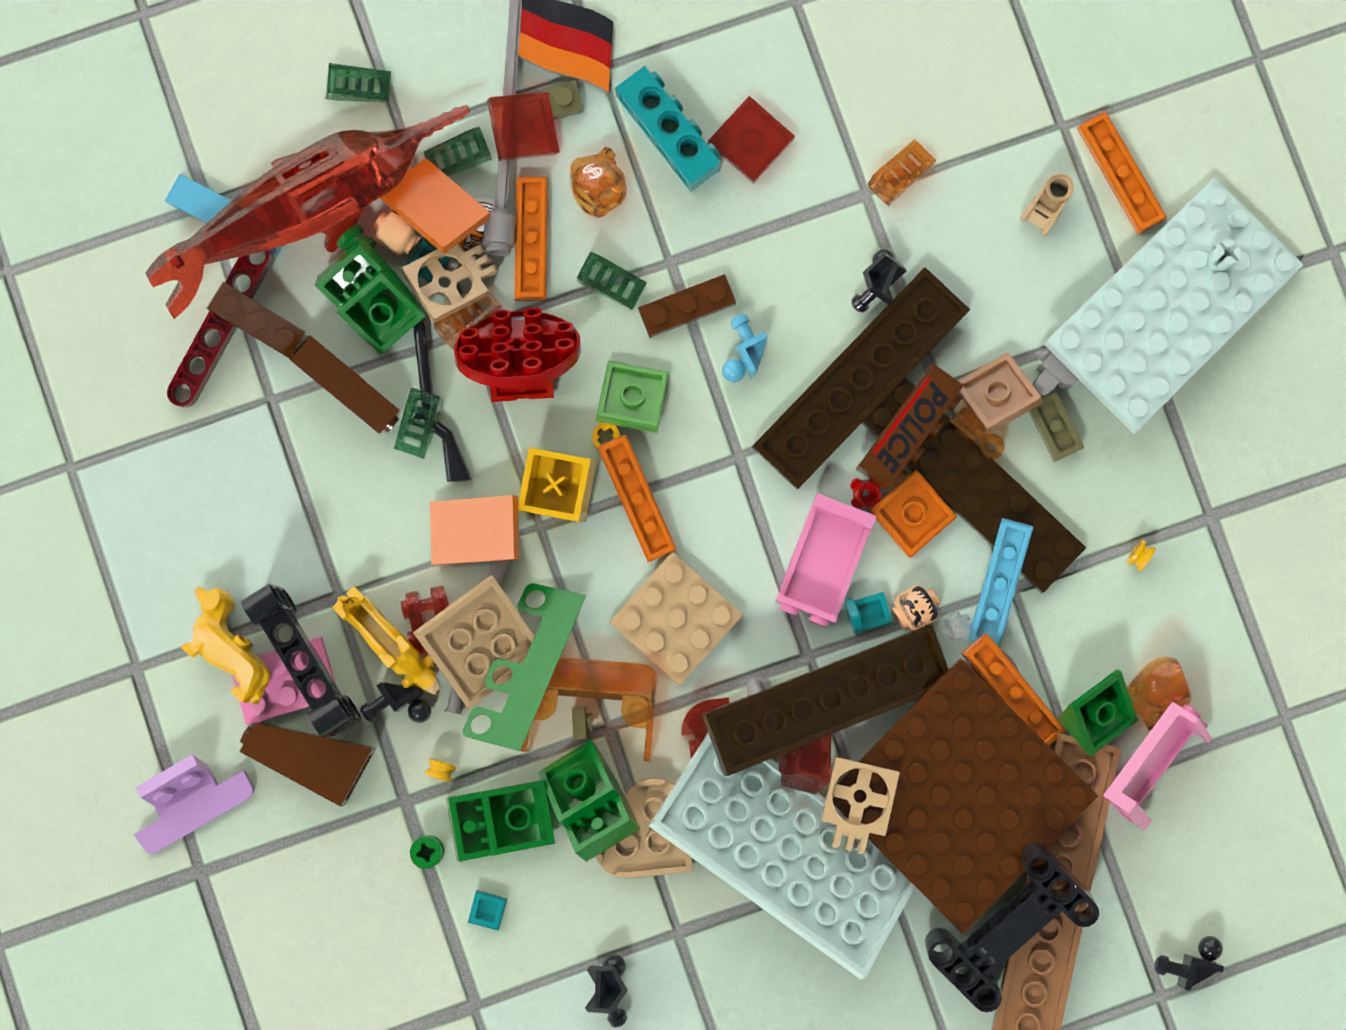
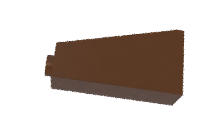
[289,336,400,434]
[239,723,376,807]

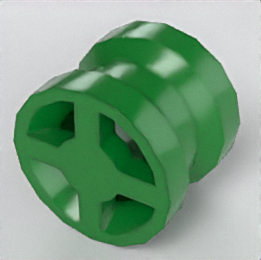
[336,224,377,250]
[410,835,445,869]

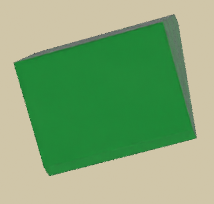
[1058,669,1139,756]

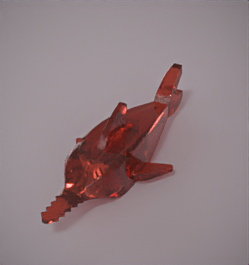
[145,105,470,319]

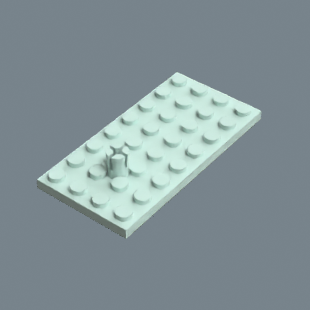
[1044,177,1303,434]
[649,733,915,979]

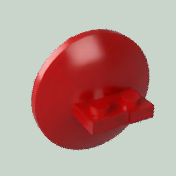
[454,307,581,402]

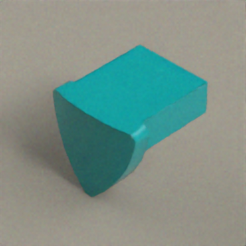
[845,592,893,636]

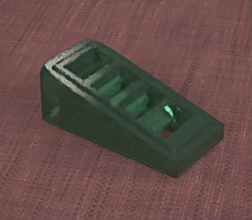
[325,63,391,103]
[423,126,492,176]
[577,251,647,311]
[394,387,444,459]

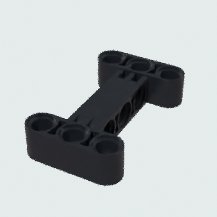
[240,584,362,737]
[925,843,1099,1013]

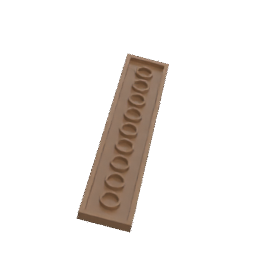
[991,733,1121,1030]

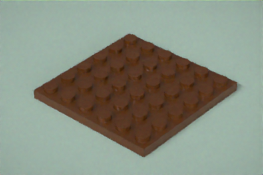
[825,658,1098,935]

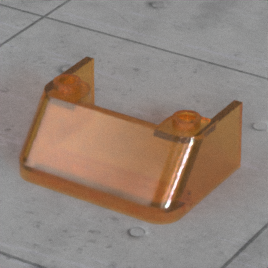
[521,657,657,761]

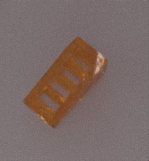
[868,139,936,206]
[434,291,502,350]

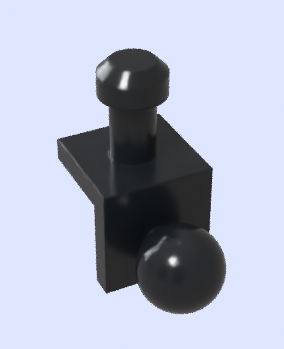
[851,249,907,313]
[360,682,432,723]
[1154,936,1224,991]
[585,954,628,1027]

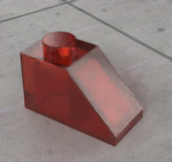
[778,735,831,795]

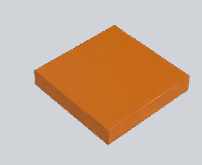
[868,469,957,558]

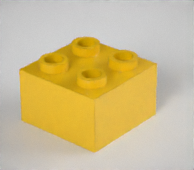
[518,447,597,522]

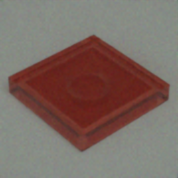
[487,92,560,161]
[708,96,795,184]

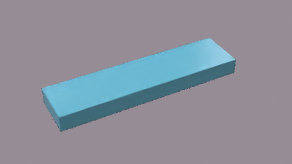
[165,174,290,259]
[968,518,1033,647]

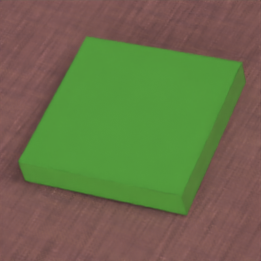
[596,361,669,433]

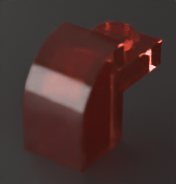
[681,697,729,758]

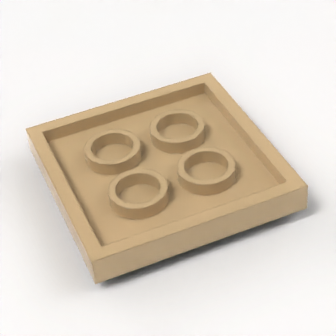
[609,552,743,686]
[413,575,535,709]

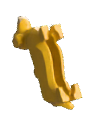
[180,586,270,705]
[332,586,441,695]

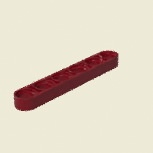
[167,241,273,408]

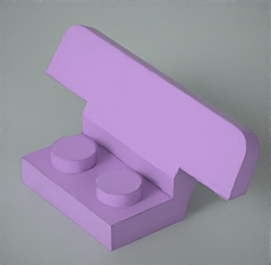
[134,754,254,854]

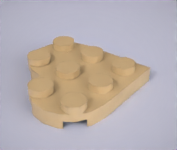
[596,778,693,878]

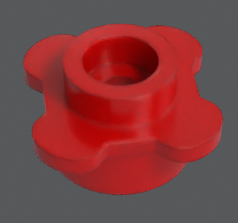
[850,478,881,509]

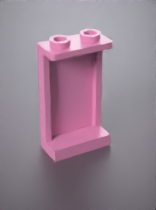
[775,493,877,627]
[1103,702,1212,831]

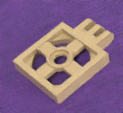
[401,244,498,324]
[821,757,900,854]

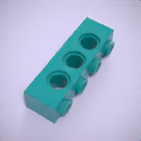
[615,66,721,192]

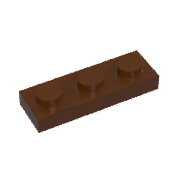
[638,274,736,338]
[206,281,305,358]

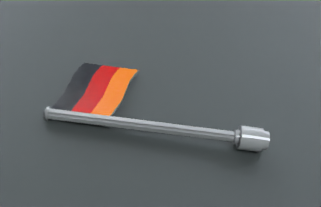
[483,0,613,256]

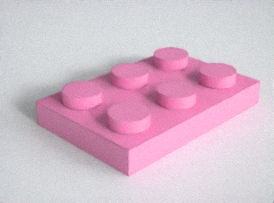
[232,637,336,725]

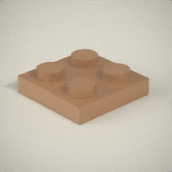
[958,352,1042,435]

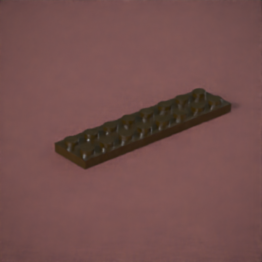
[752,267,971,490]
[862,378,1087,594]
[702,624,948,776]

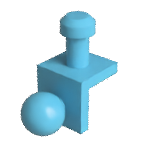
[722,314,767,383]

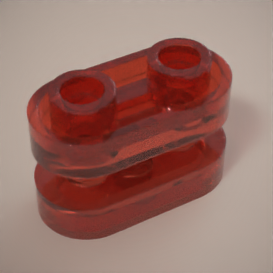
[401,585,449,655]

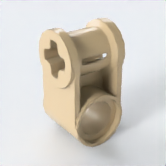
[1020,173,1074,236]

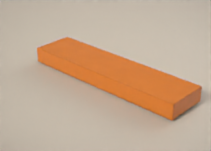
[1077,111,1167,235]
[515,177,548,301]
[597,434,677,562]
[961,633,1066,747]

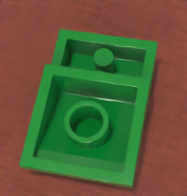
[315,237,426,355]
[538,739,640,862]
[446,780,555,862]

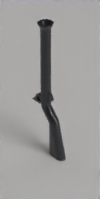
[410,313,471,483]

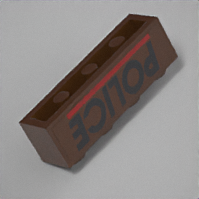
[856,363,964,491]

